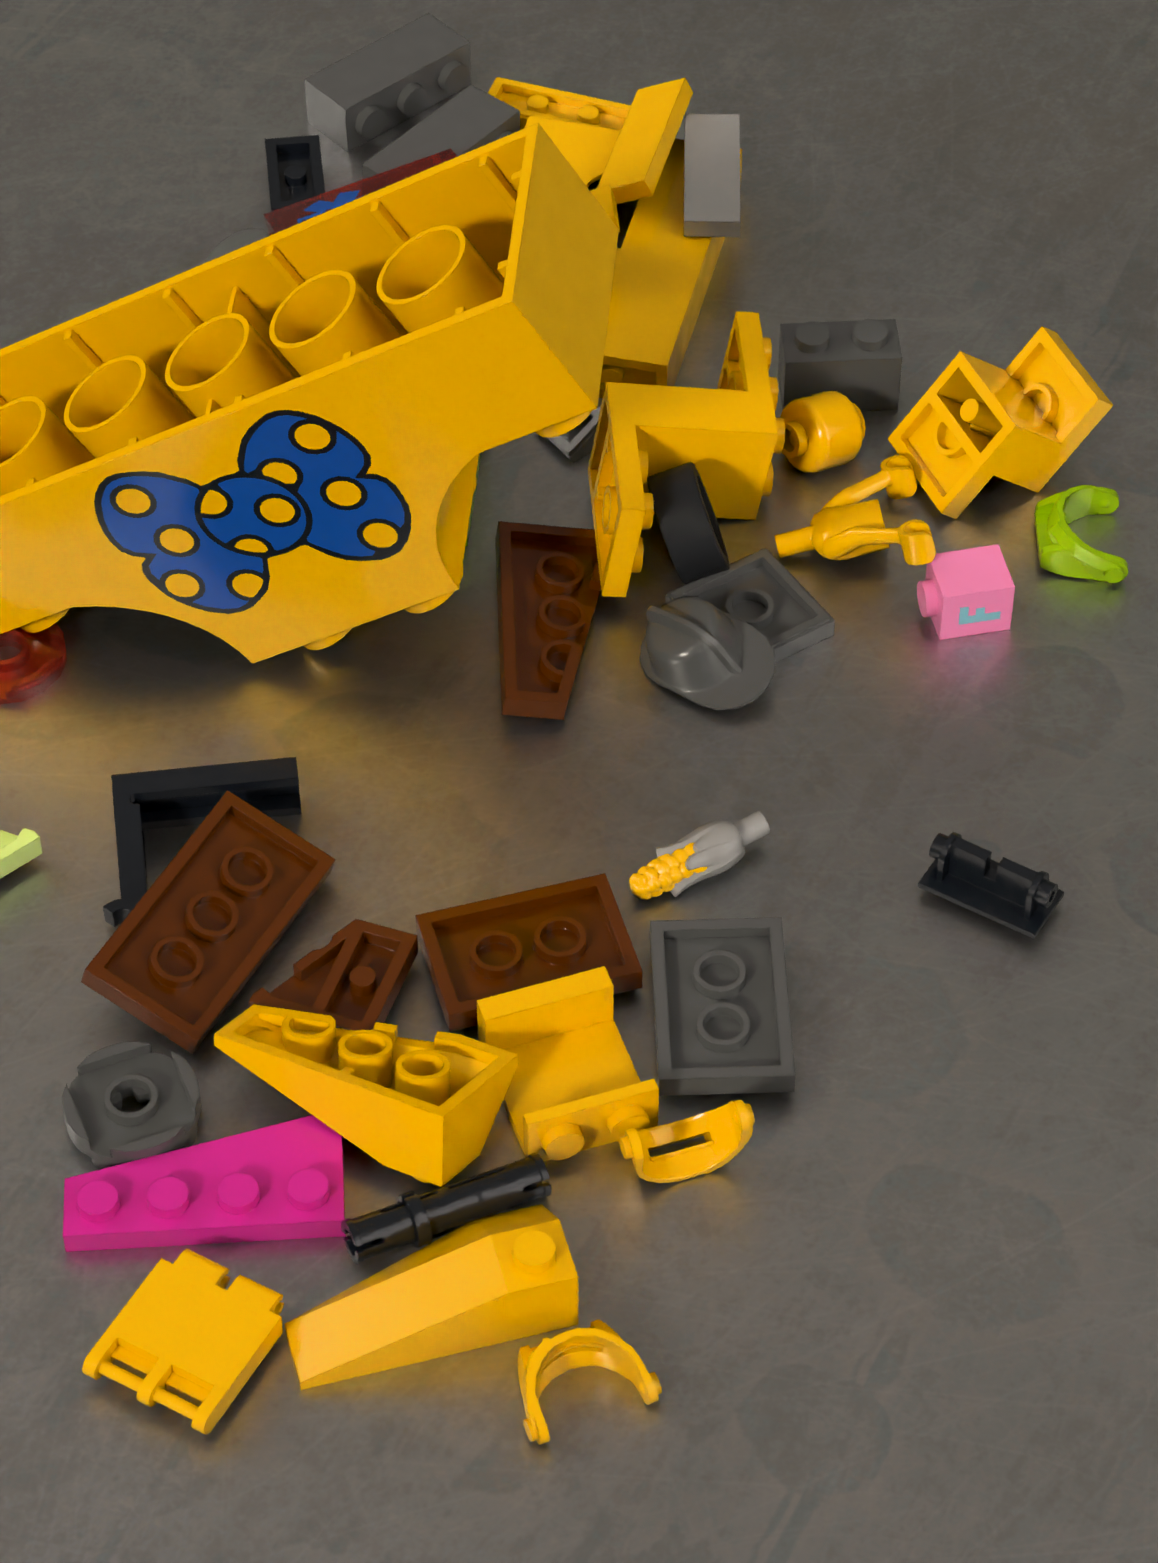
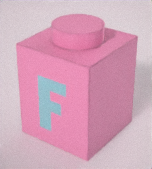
[917,544,1015,640]

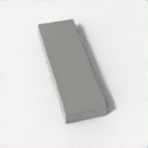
[684,114,741,237]

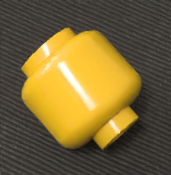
[780,391,866,473]

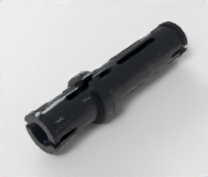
[341,1153,552,1264]

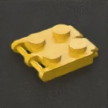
[82,1249,284,1435]

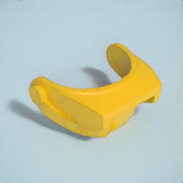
[619,1099,755,1183]
[517,1319,662,1445]

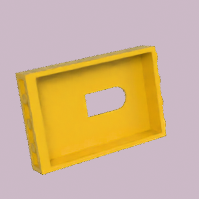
[524,116,742,398]

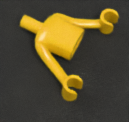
[774,455,936,565]

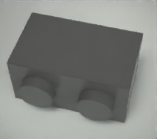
[778,319,902,411]

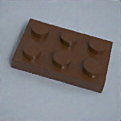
[415,873,643,1032]

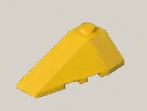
[214,1004,518,1187]

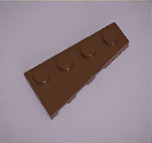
[495,521,601,720]

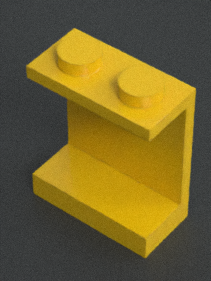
[477,966,659,1162]

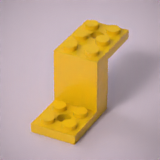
[588,311,785,597]

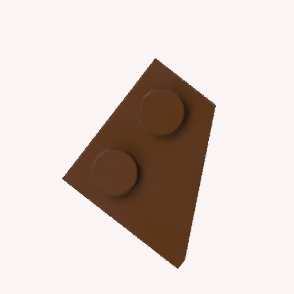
[249,919,418,1031]

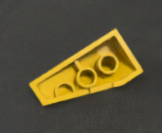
[284,1204,579,1390]

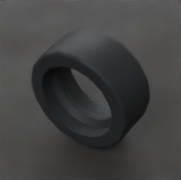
[647,462,730,584]

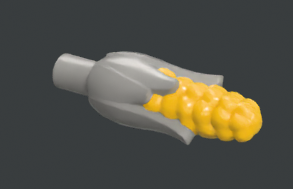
[629,811,770,900]

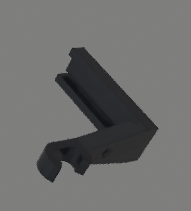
[103,757,301,927]

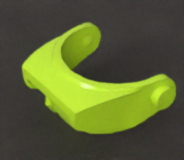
[1034,485,1128,583]

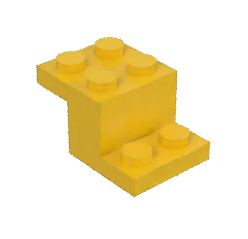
[887,326,1113,519]

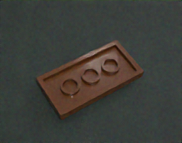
[81,790,336,1054]

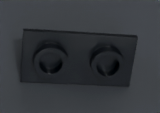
[918,832,1064,939]

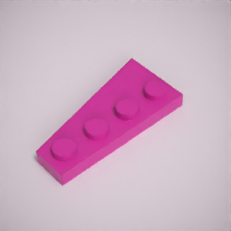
[63,1115,346,1252]

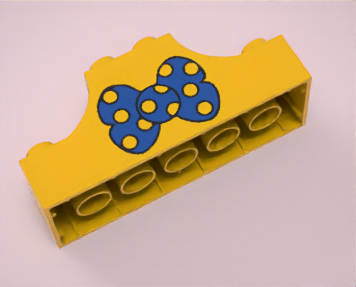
[0,123,619,664]

